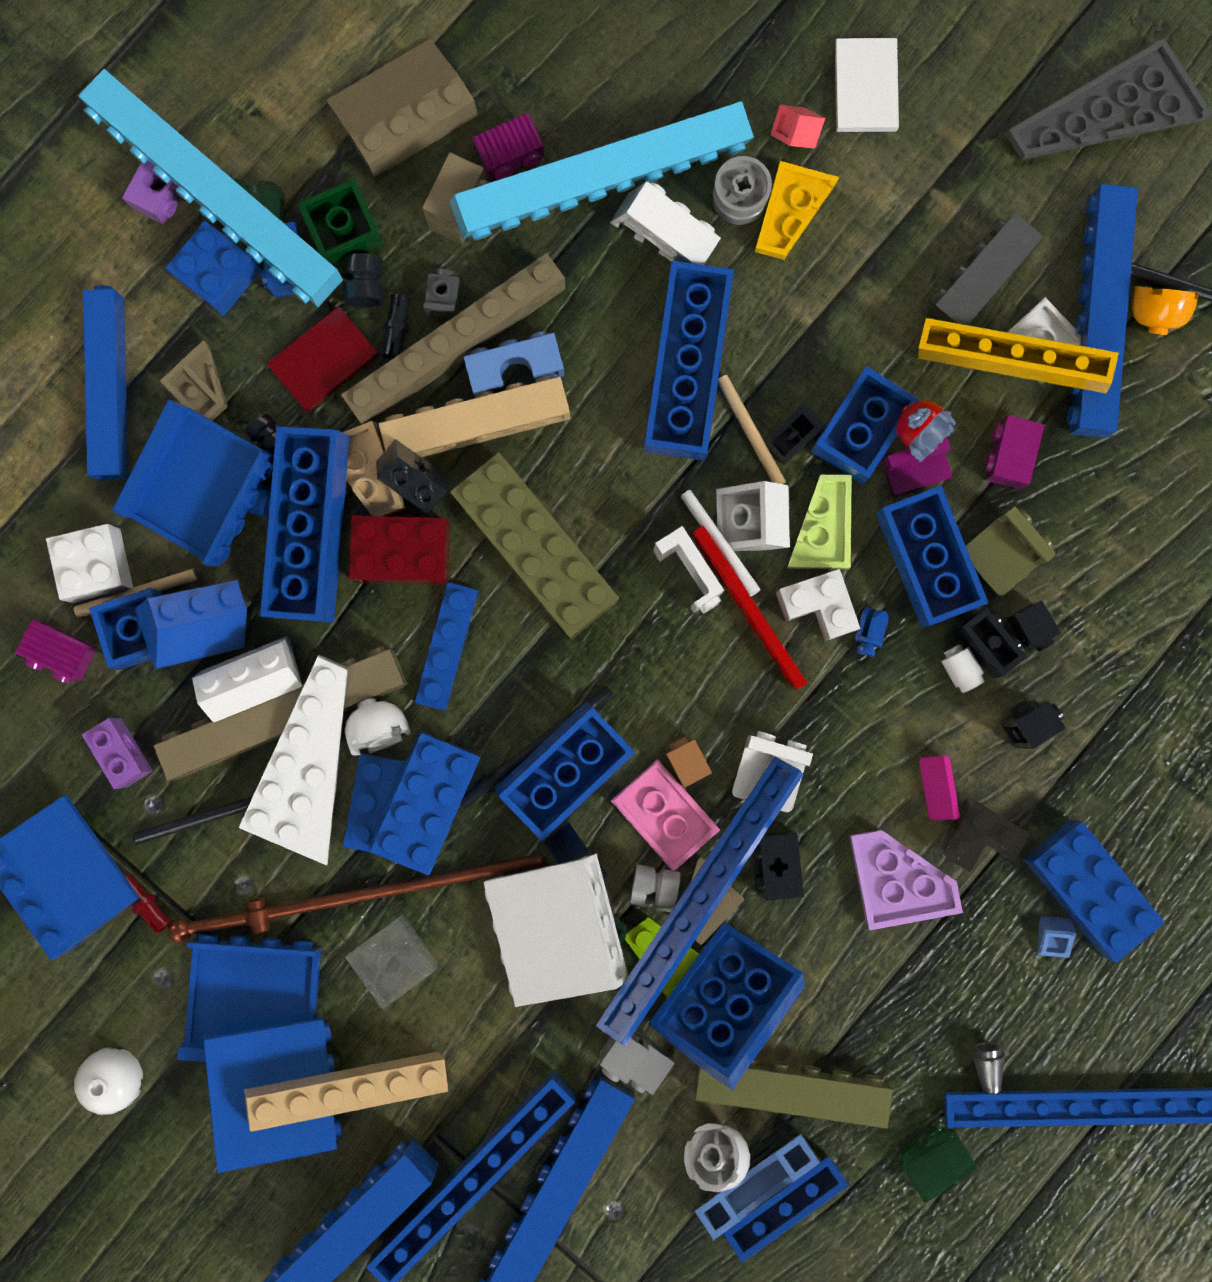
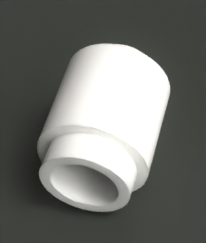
[941,644,985,693]

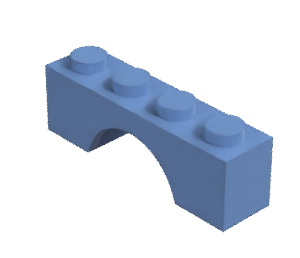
[695,1133,820,1241]

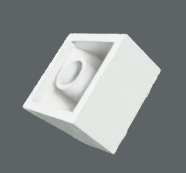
[716,481,790,551]

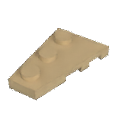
[342,421,406,517]

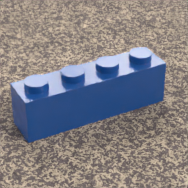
[723,1156,851,1262]

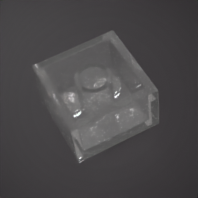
[345,914,439,1010]

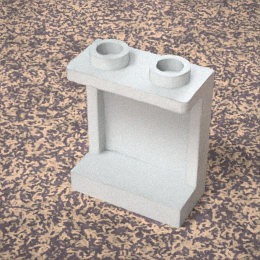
[653,526,724,614]

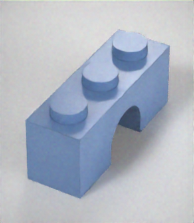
[464,332,565,398]

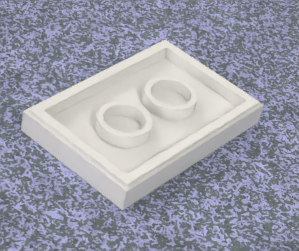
[835,38,899,132]

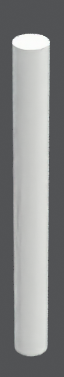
[681,490,760,596]

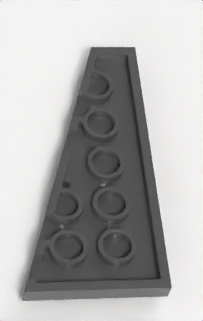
[1006,38,1212,160]

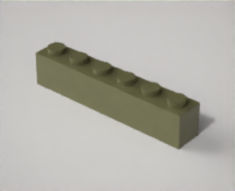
[694,1058,893,1129]

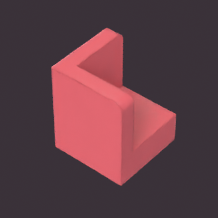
[770,105,825,148]

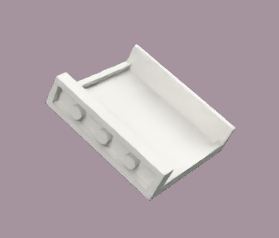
[484,854,628,1007]

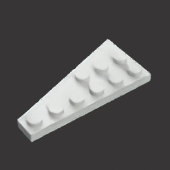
[239,655,348,865]

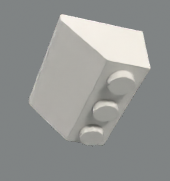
[192,636,302,723]

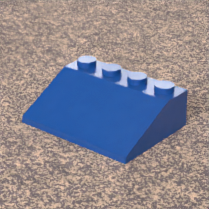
[0,795,140,961]
[649,922,805,1090]

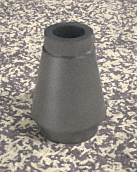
[972,1042,1005,1094]

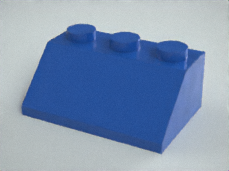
[135,580,247,670]

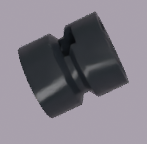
[343,253,384,308]

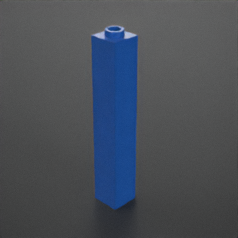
[83,285,129,481]

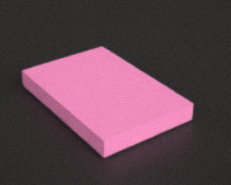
[611,759,720,871]

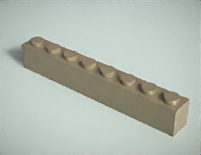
[341,253,566,424]
[153,646,408,781]

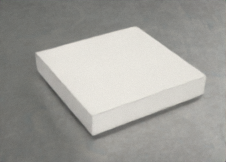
[1007,297,1081,384]

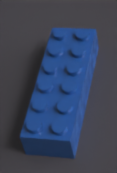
[644,261,734,461]
[260,426,350,623]
[263,1137,439,1282]

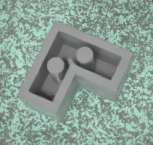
[600,1030,675,1095]

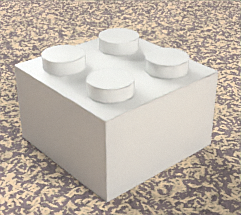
[46,524,133,603]

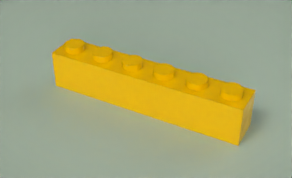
[918,318,1119,394]

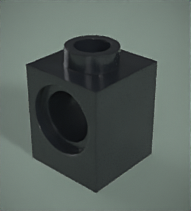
[1007,600,1061,652]

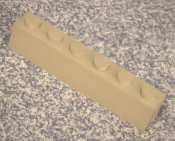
[379,375,571,457]
[244,1052,448,1132]

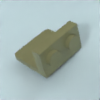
[966,506,1057,596]

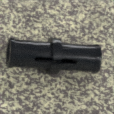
[382,294,410,359]

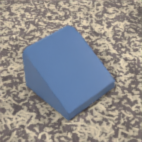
[1037,916,1076,958]

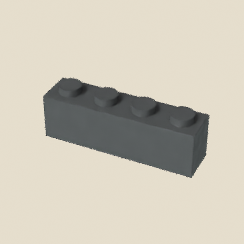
[929,213,1044,325]

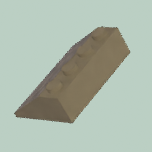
[326,39,478,178]

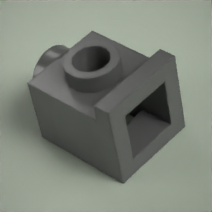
[423,269,462,319]

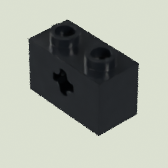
[376,439,448,513]
[752,831,804,901]

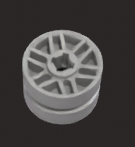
[712,156,772,225]

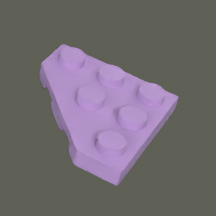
[849,830,963,930]

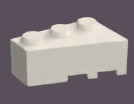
[610,181,721,265]

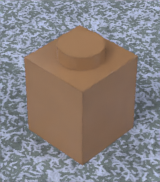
[665,737,712,788]

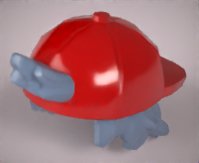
[896,400,956,462]

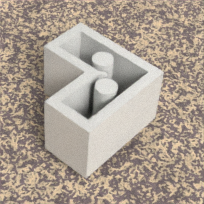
[776,569,860,641]

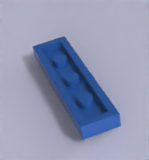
[415,582,479,711]

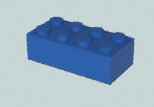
[875,485,989,629]
[495,701,635,841]
[367,730,480,875]
[1023,819,1165,963]

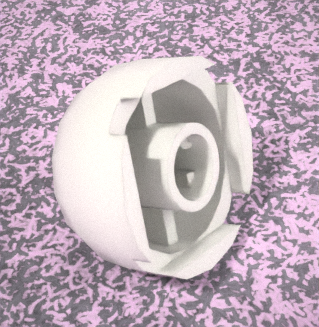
[345,698,411,755]
[74,1047,143,1115]
[684,1123,750,1192]

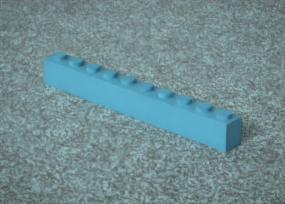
[79,69,343,307]
[450,101,754,241]

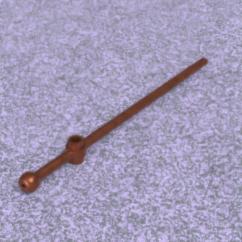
[168,855,543,943]

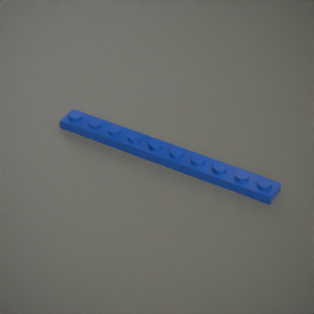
[596,756,803,1046]
[944,1088,1212,1128]

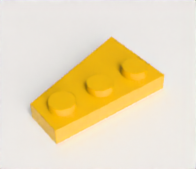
[755,161,839,260]

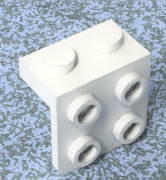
[732,731,813,812]

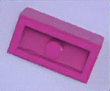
[919,755,960,820]

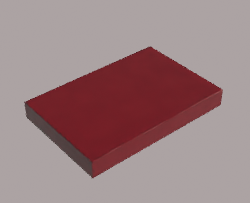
[267,306,379,413]

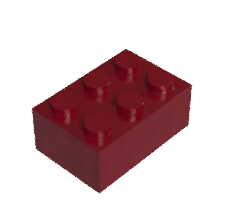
[349,516,450,585]

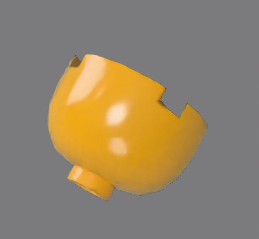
[1131,286,1199,335]

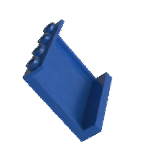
[112,399,274,566]
[177,934,322,1062]
[203,1014,341,1173]

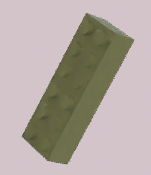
[450,452,619,640]

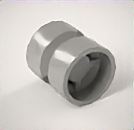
[629,864,681,913]

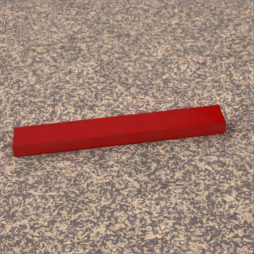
[692,526,808,690]

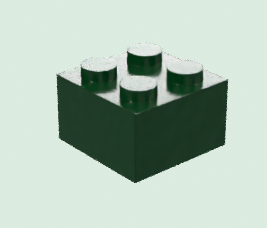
[297,178,385,268]

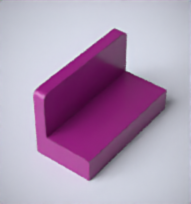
[882,438,952,496]

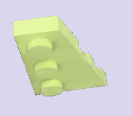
[787,475,852,569]

